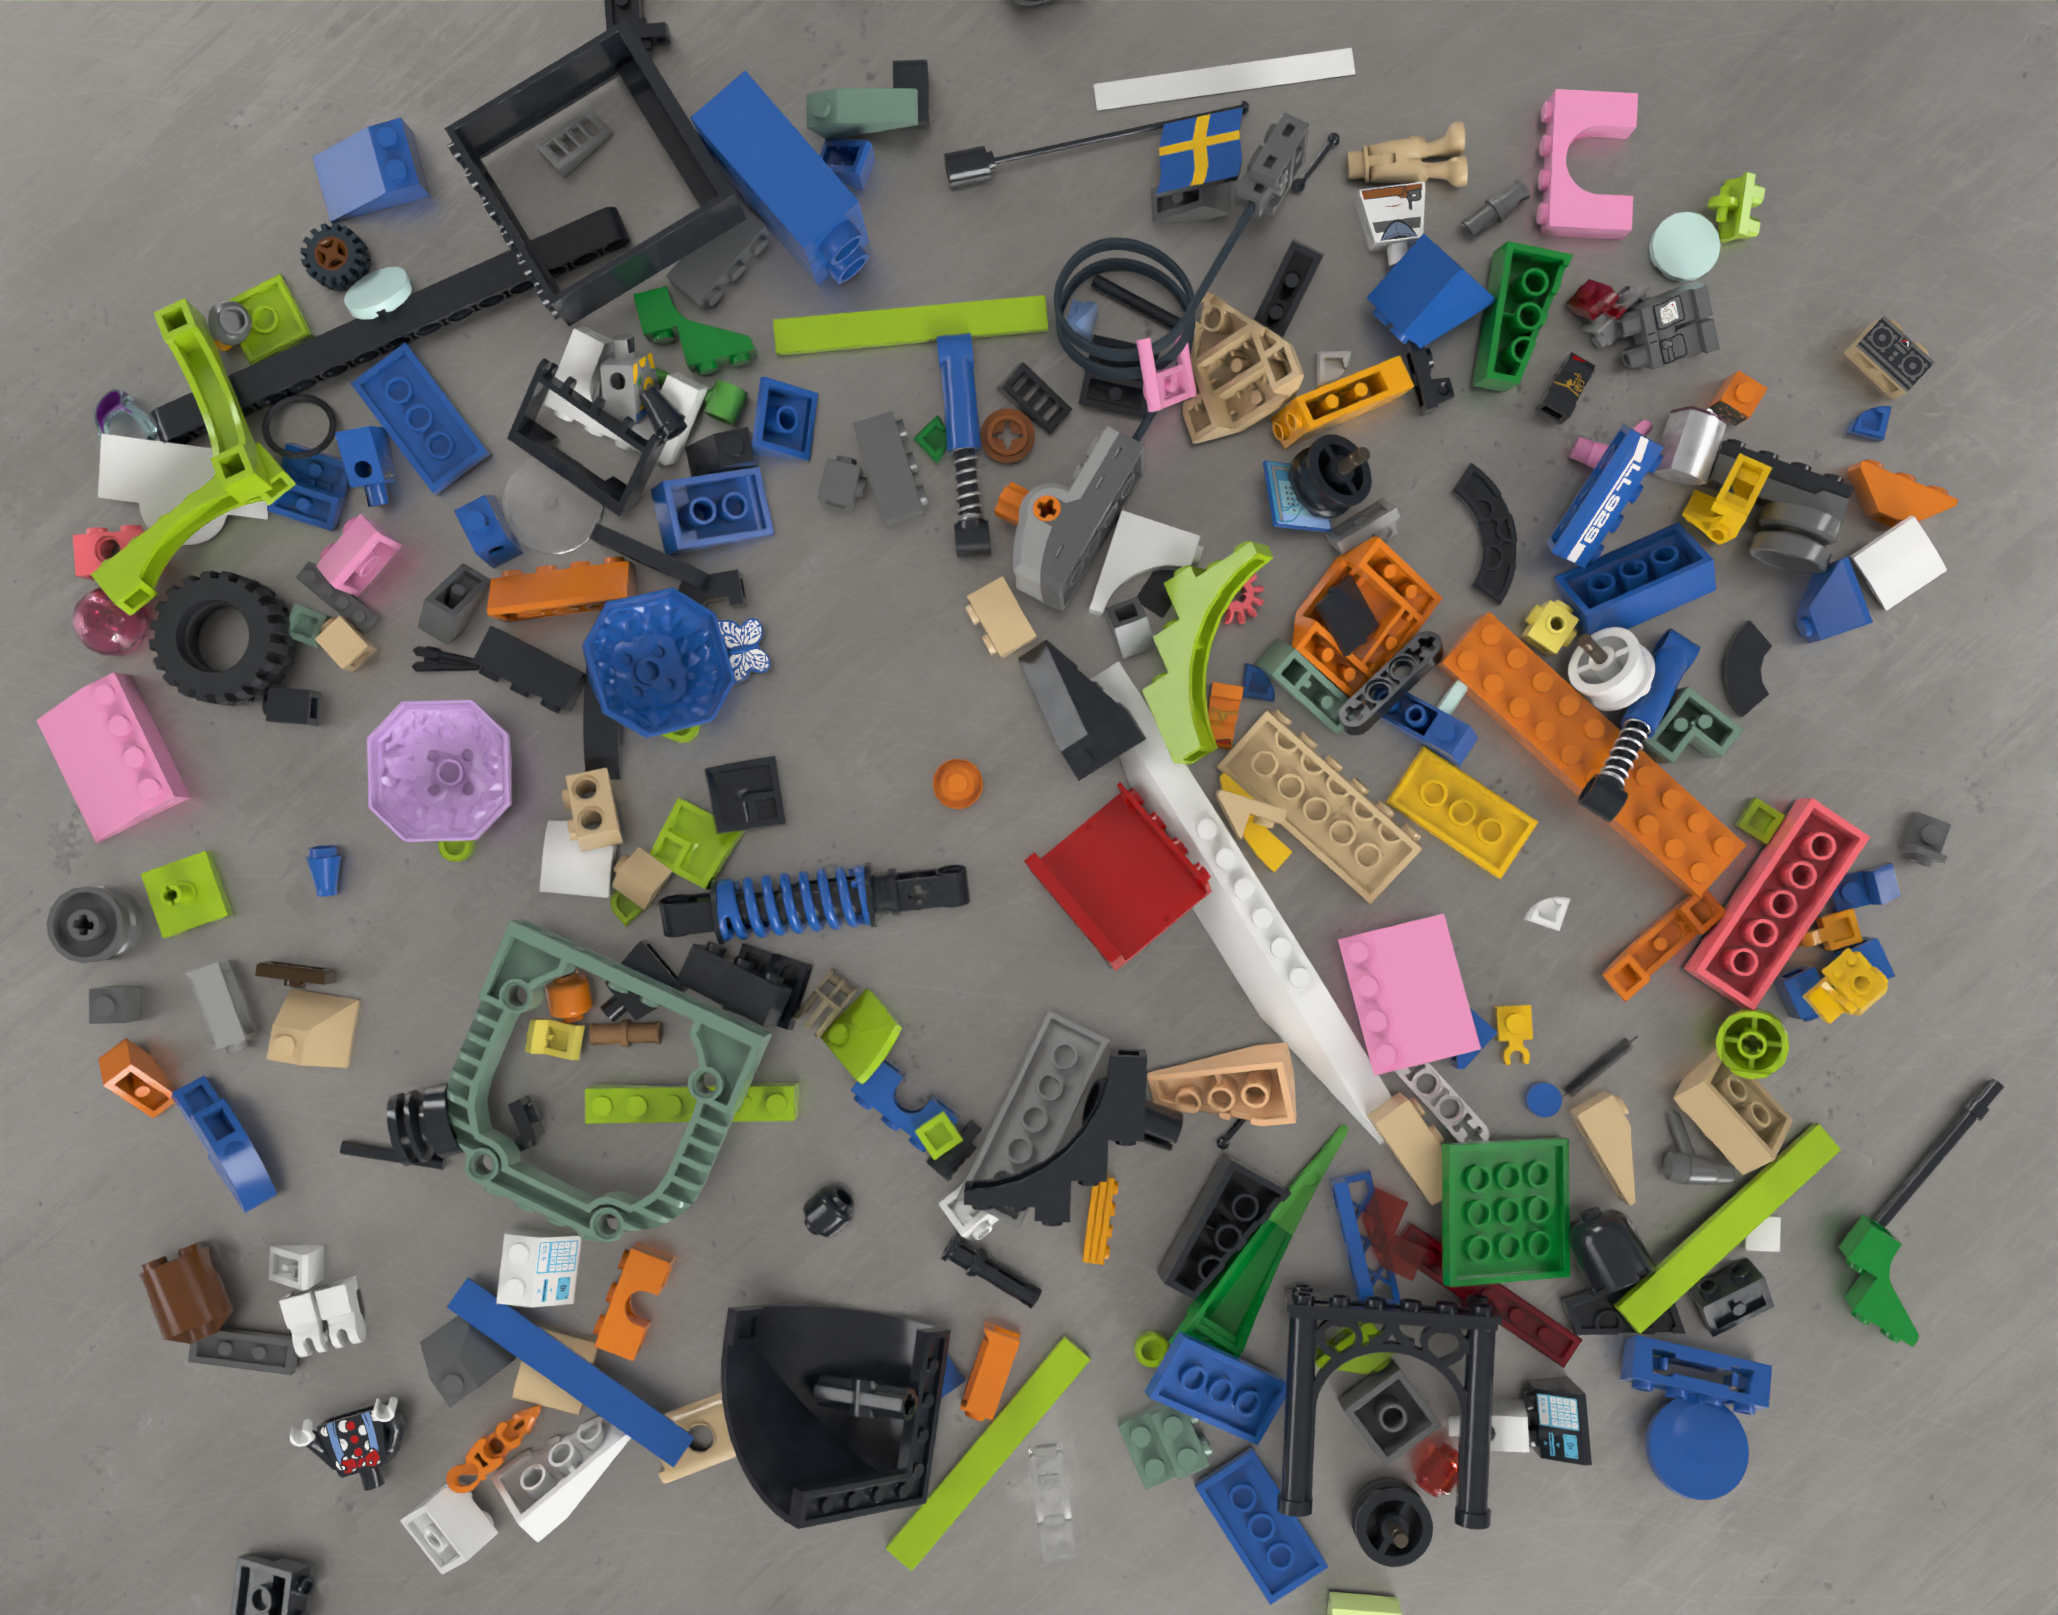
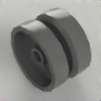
[1749,502,1841,574]
[46,885,144,963]

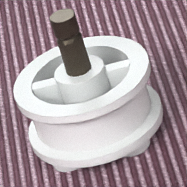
[1568,627,1655,711]

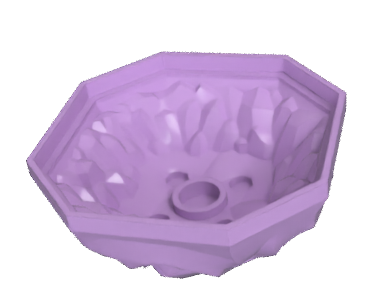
[367,700,512,842]

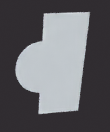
[98,434,268,545]

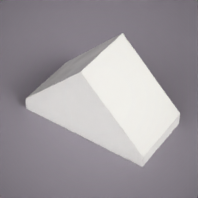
[269,1245,325,1290]

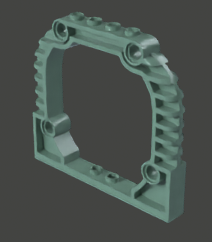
[446,919,772,1243]

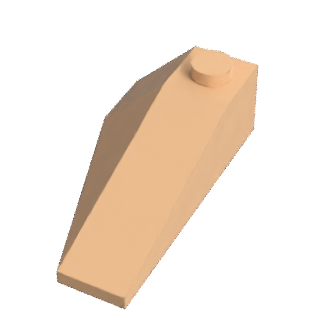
[1147,1042,1297,1126]

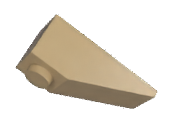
[1568,1091,1636,1206]

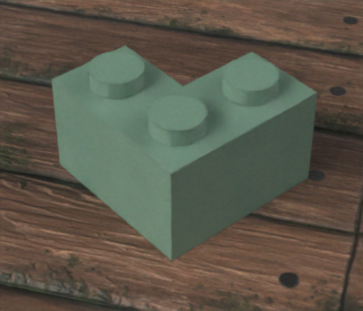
[1642,686,1744,764]

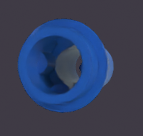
[305,845,341,897]

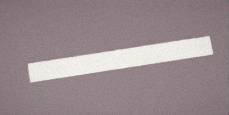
[1093,48,1356,111]

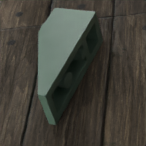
[806,88,918,139]
[1255,638,1354,735]

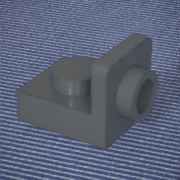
[1900,812,1951,867]

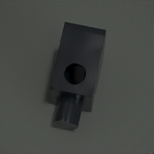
[600,939,689,1022]

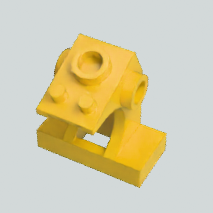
[1682,453,1772,545]
[1802,948,1889,1024]

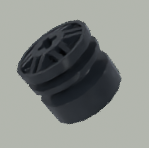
[386,1082,464,1166]

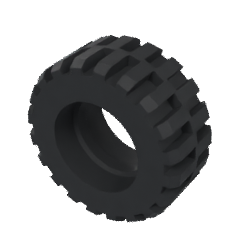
[149,570,297,706]

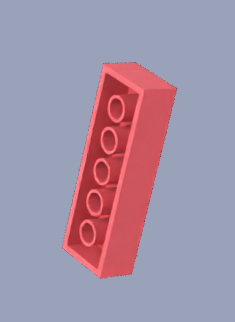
[1683,798,1870,1010]

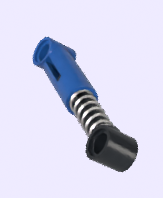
[937,333,991,558]
[1577,628,1701,822]

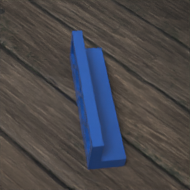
[1329,1170,1401,1303]

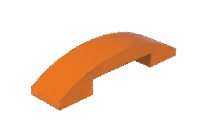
[1602,889,1726,1002]

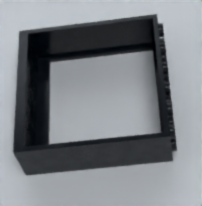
[444,19,746,326]

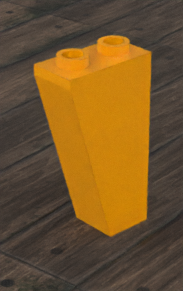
[1271,355,1414,450]

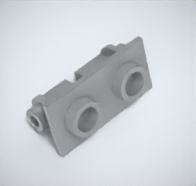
[1580,284,1651,349]

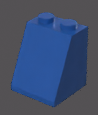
[1366,233,1496,348]

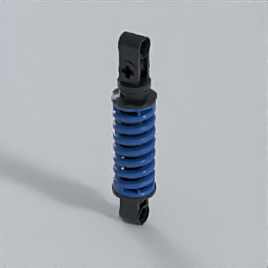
[659,862,970,944]

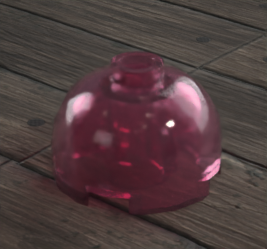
[72,588,148,656]

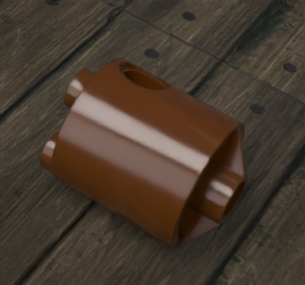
[139,1241,233,1344]

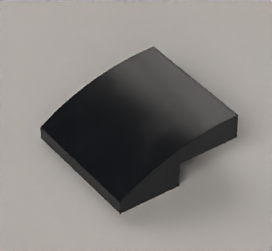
[1078,334,1160,418]
[722,943,813,1030]

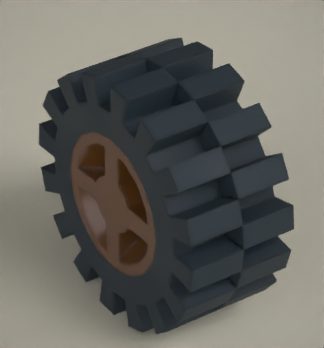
[300,223,371,291]

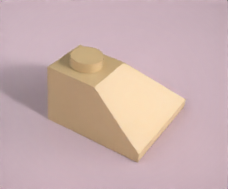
[266,988,360,1068]

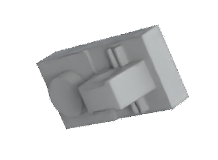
[1324,498,1401,554]

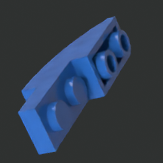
[171,1076,277,1213]

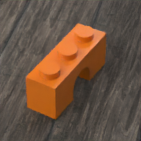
[593,1242,676,1361]

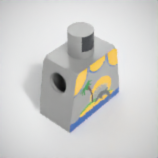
[600,334,660,423]

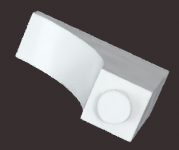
[1089,510,1204,616]

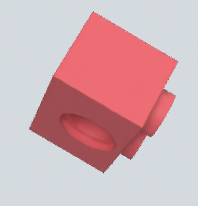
[73,525,145,580]

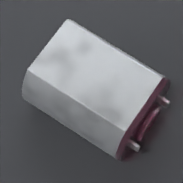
[1653,406,1727,486]

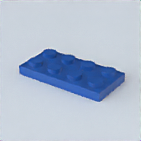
[350,342,490,495]
[1144,1331,1286,1445]
[1194,1446,1328,1605]

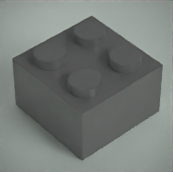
[1338,1359,1442,1467]

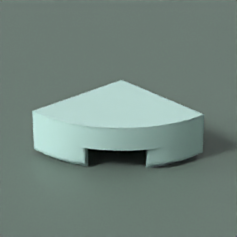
[1436,680,1468,715]

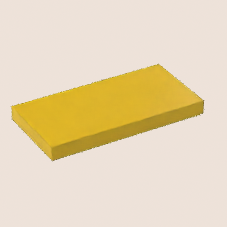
[1385,746,1538,879]

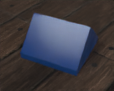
[751,377,818,461]

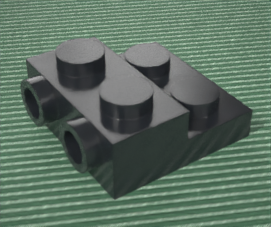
[230,1554,315,1615]

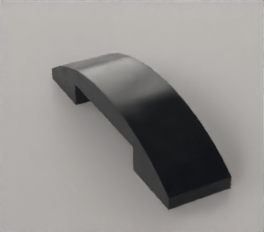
[583,667,622,780]

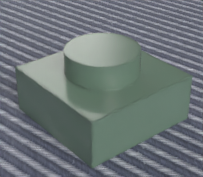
[289,603,331,649]

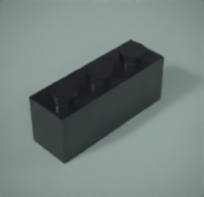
[472,626,586,714]
[676,941,793,1027]

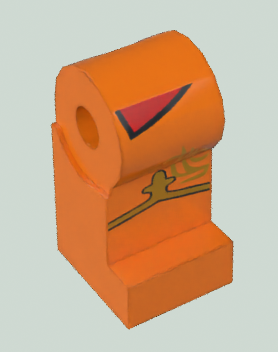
[1207,682,1244,750]

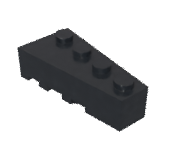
[1157,1152,1291,1300]

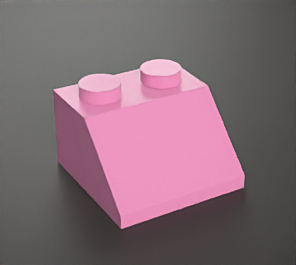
[316,514,402,597]

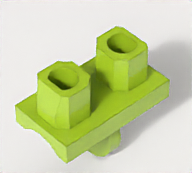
[1707,172,1766,243]

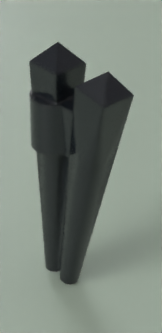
[412,646,480,672]

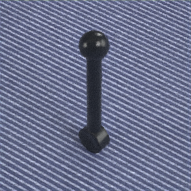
[1291,132,1340,194]
[1216,1119,1246,1150]

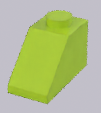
[1315,1322,1395,1375]

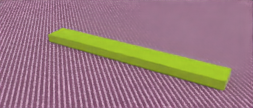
[773,295,1048,356]
[1614,1123,1841,1334]
[886,1335,1091,1571]

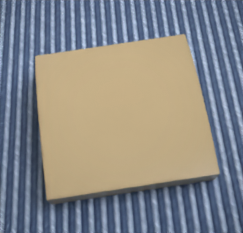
[512,1329,599,1416]

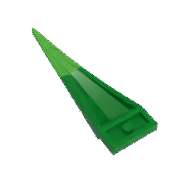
[1168,1124,1348,1358]

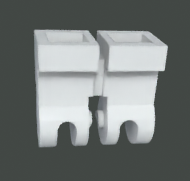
[279,1276,366,1358]

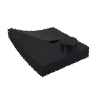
[704,756,786,835]

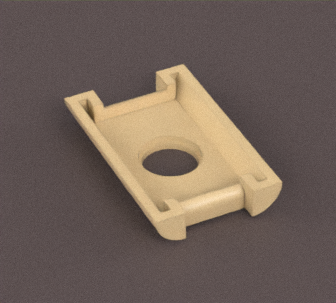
[658,1392,736,1484]

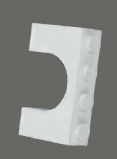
[544,326,709,467]

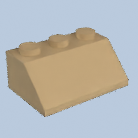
[1673,1048,1793,1175]

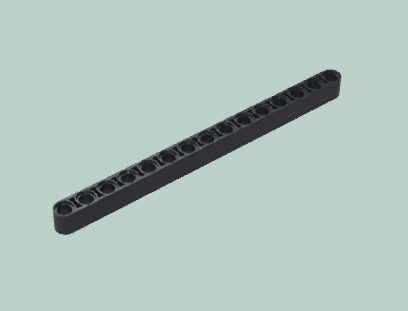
[149,207,631,445]

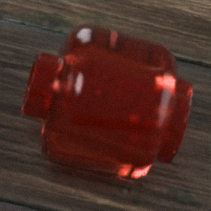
[1413,1442,1458,1498]

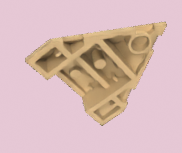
[1182,291,1304,444]

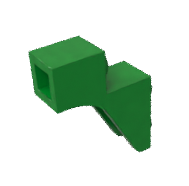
[633,286,758,375]
[1839,1214,1919,1347]

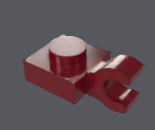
[1566,279,1626,321]

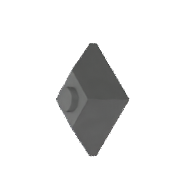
[420,1316,517,1408]

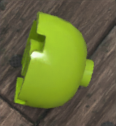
[1716,1008,1790,1079]

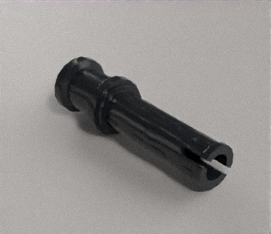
[940,1232,1042,1309]

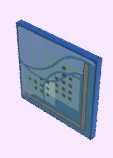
[1263,460,1332,532]

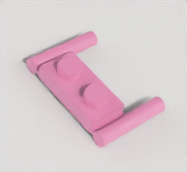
[1136,329,1197,412]

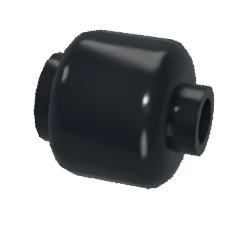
[803,1186,855,1238]

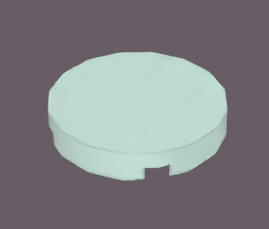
[1649,211,1721,283]
[344,267,412,320]

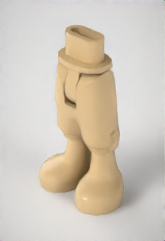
[1347,122,1468,187]

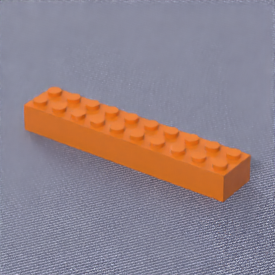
[1435,611,1747,897]

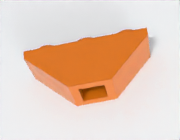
[1847,459,1959,528]

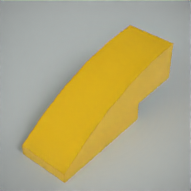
[1217,773,1292,873]

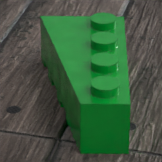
[1472,241,1573,392]

